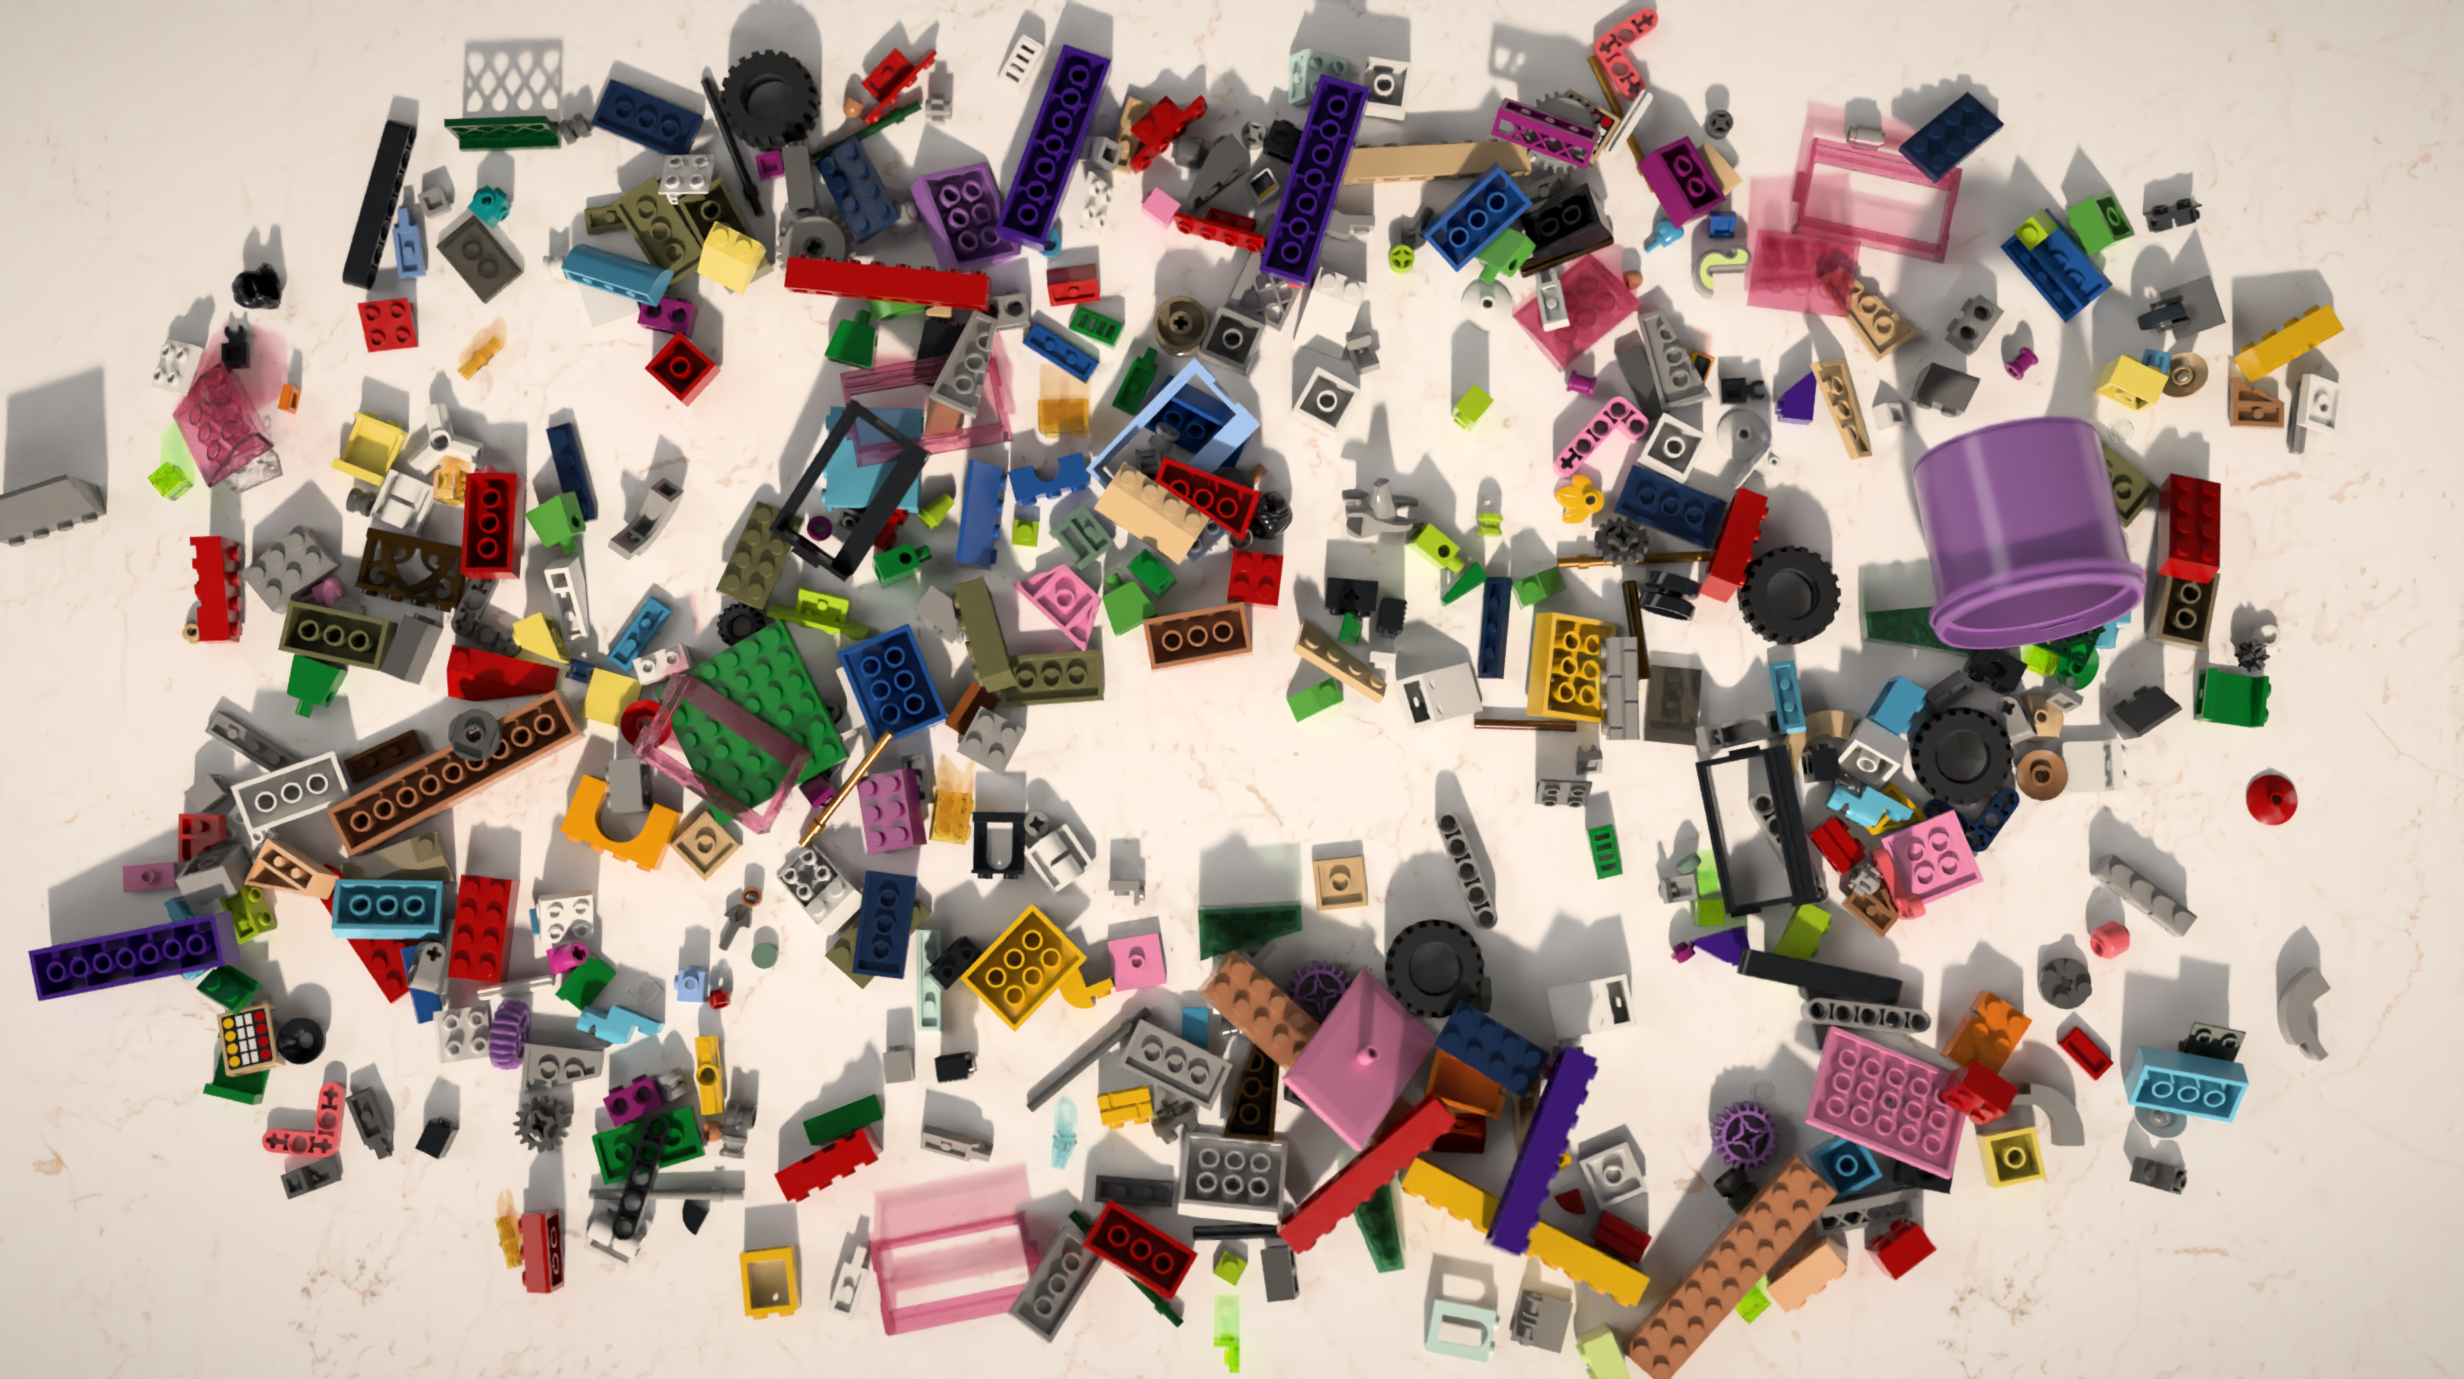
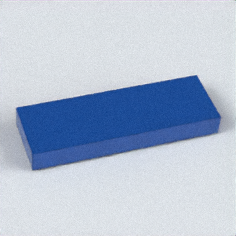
[1022,322,1099,385]
[400,944,443,1024]

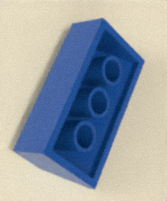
[1421,162,1533,273]
[1144,374,1254,468]
[955,459,1008,571]

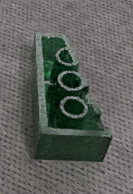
[1859,606,1973,657]
[1198,901,1302,961]
[1335,1170,1407,1273]

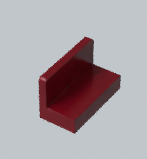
[1432,1113,1486,1154]

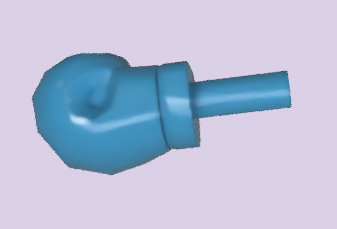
[1644,218,1684,254]

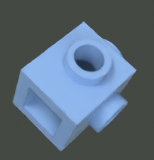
[674,965,710,1003]

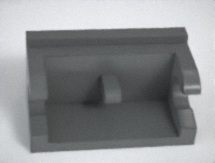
[1260,1244,1300,1302]

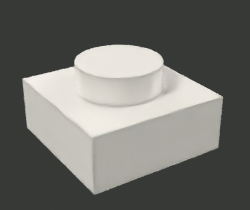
[1369,651,1396,670]

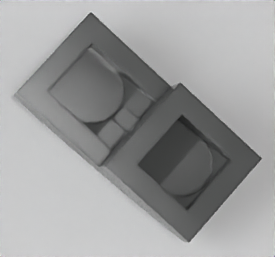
[280,1156,342,1200]

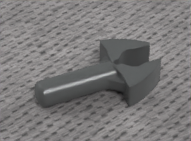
[1401,207,1433,252]
[718,904,752,951]

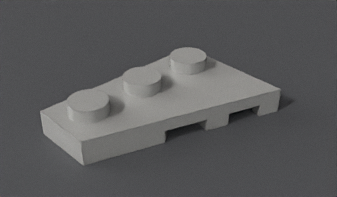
[520,1041,604,1094]

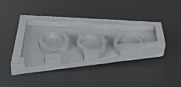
[1637,309,1712,412]
[929,310,998,419]

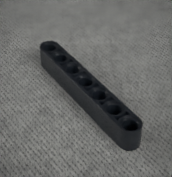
[342,119,417,290]
[1736,947,1904,1006]

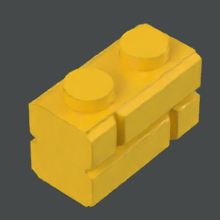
[1097,1084,1154,1130]

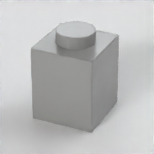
[1079,136,1123,171]
[184,773,233,813]
[883,1045,915,1084]

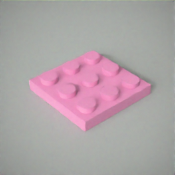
[1880,809,1984,905]

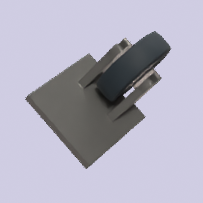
[2137,275,2226,340]

